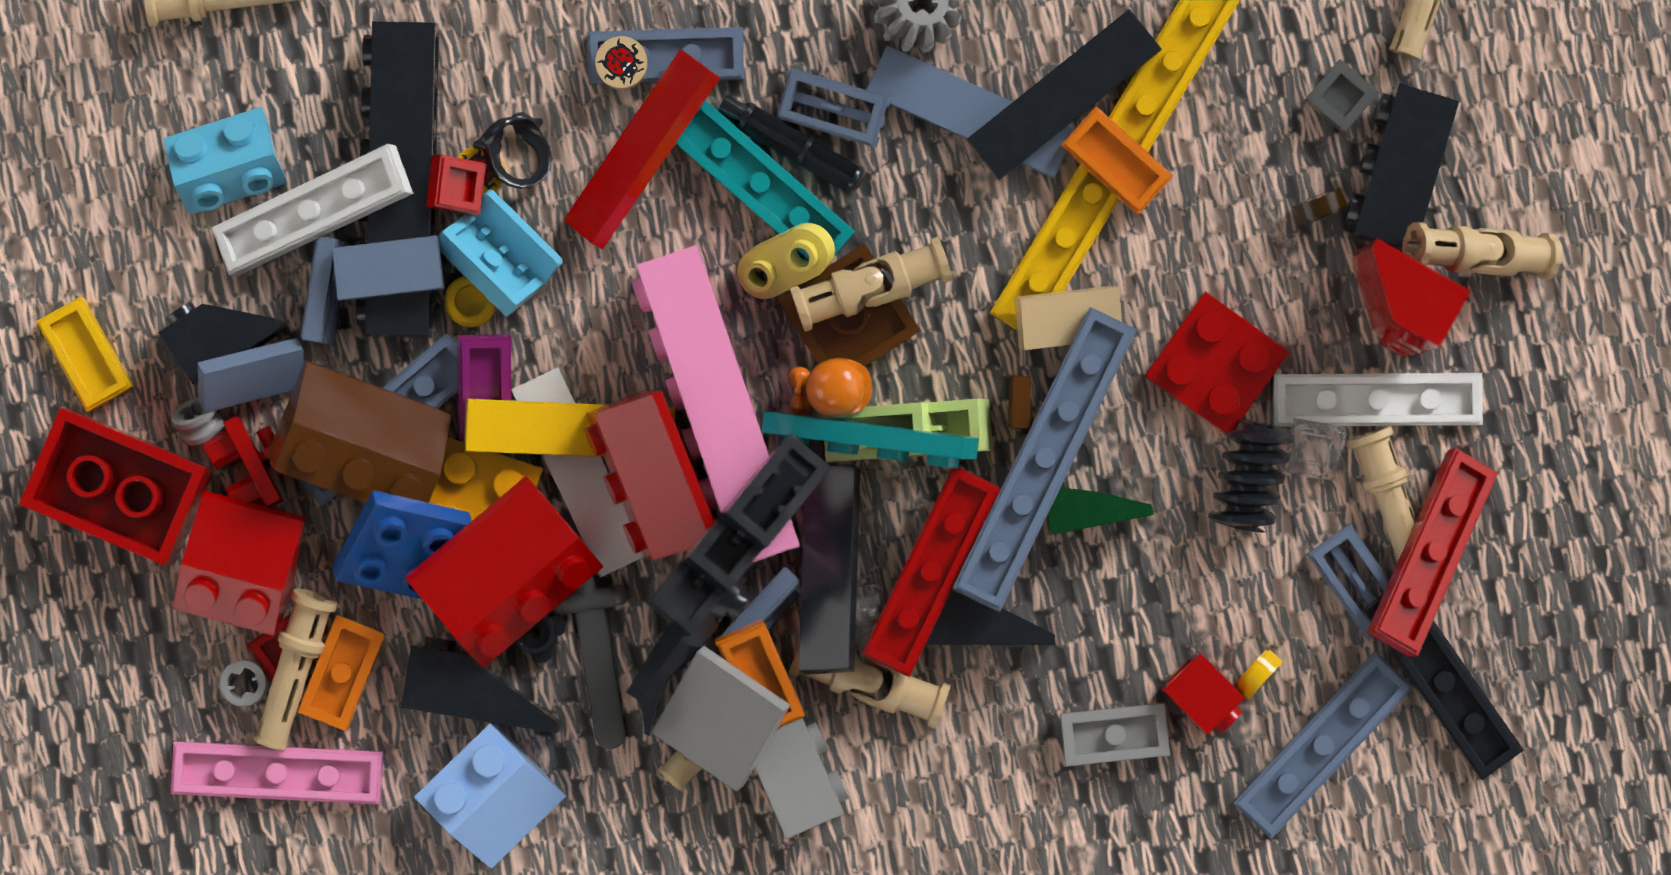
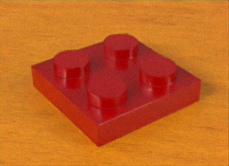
[1144,291,1290,436]

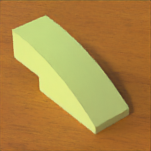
[822,399,993,462]

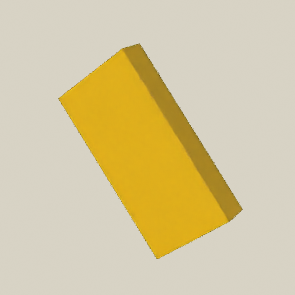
[36,296,134,412]

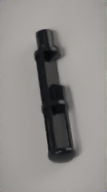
[718,94,865,194]

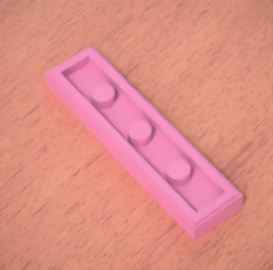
[171,741,384,804]

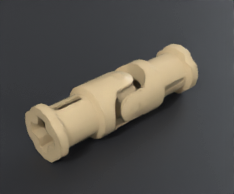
[1402,222,1563,279]
[789,236,953,332]
[788,646,951,729]

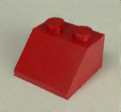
[173,491,306,636]

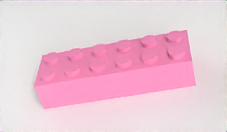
[631,245,800,563]

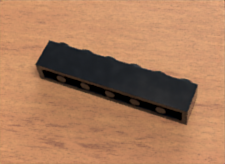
[356,21,440,339]

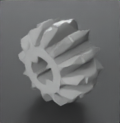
[874,0,961,53]

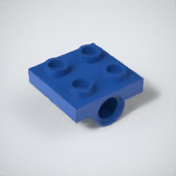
[332,491,471,599]

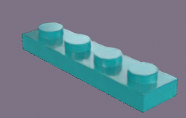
[676,100,855,261]
[762,412,979,468]

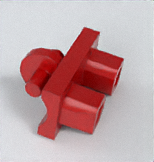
[203,416,286,508]

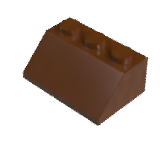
[267,360,452,503]

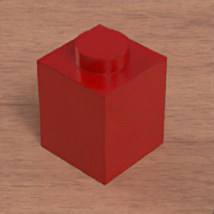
[1160,652,1245,735]

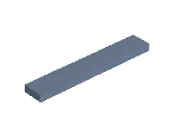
[952,307,1137,613]

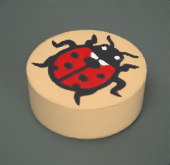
[595,36,648,90]

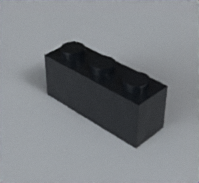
[1344,83,1460,252]

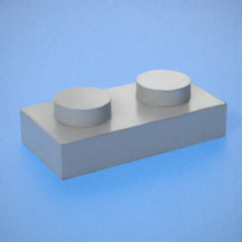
[1060,703,1170,766]

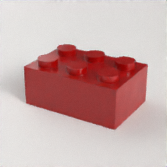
[19,407,215,566]

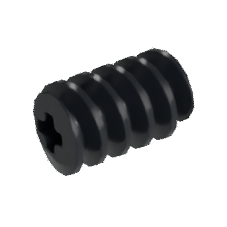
[1208,418,1295,533]

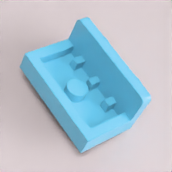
[163,106,287,214]
[438,190,563,317]

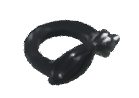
[473,112,553,189]

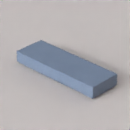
[587,27,745,85]

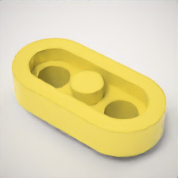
[737,223,835,299]

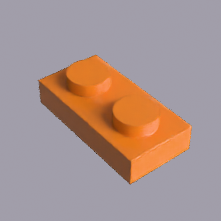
[297,615,387,731]

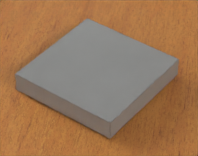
[651,646,790,792]

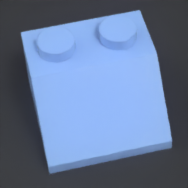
[414,723,567,869]

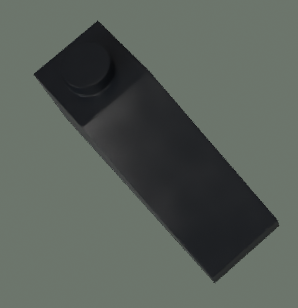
[925,584,1055,645]
[401,636,561,733]

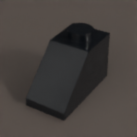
[159,302,287,386]

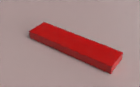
[563,49,721,250]
[1367,448,1498,657]
[862,467,1001,677]

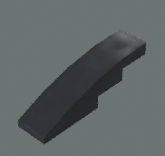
[646,433,831,638]

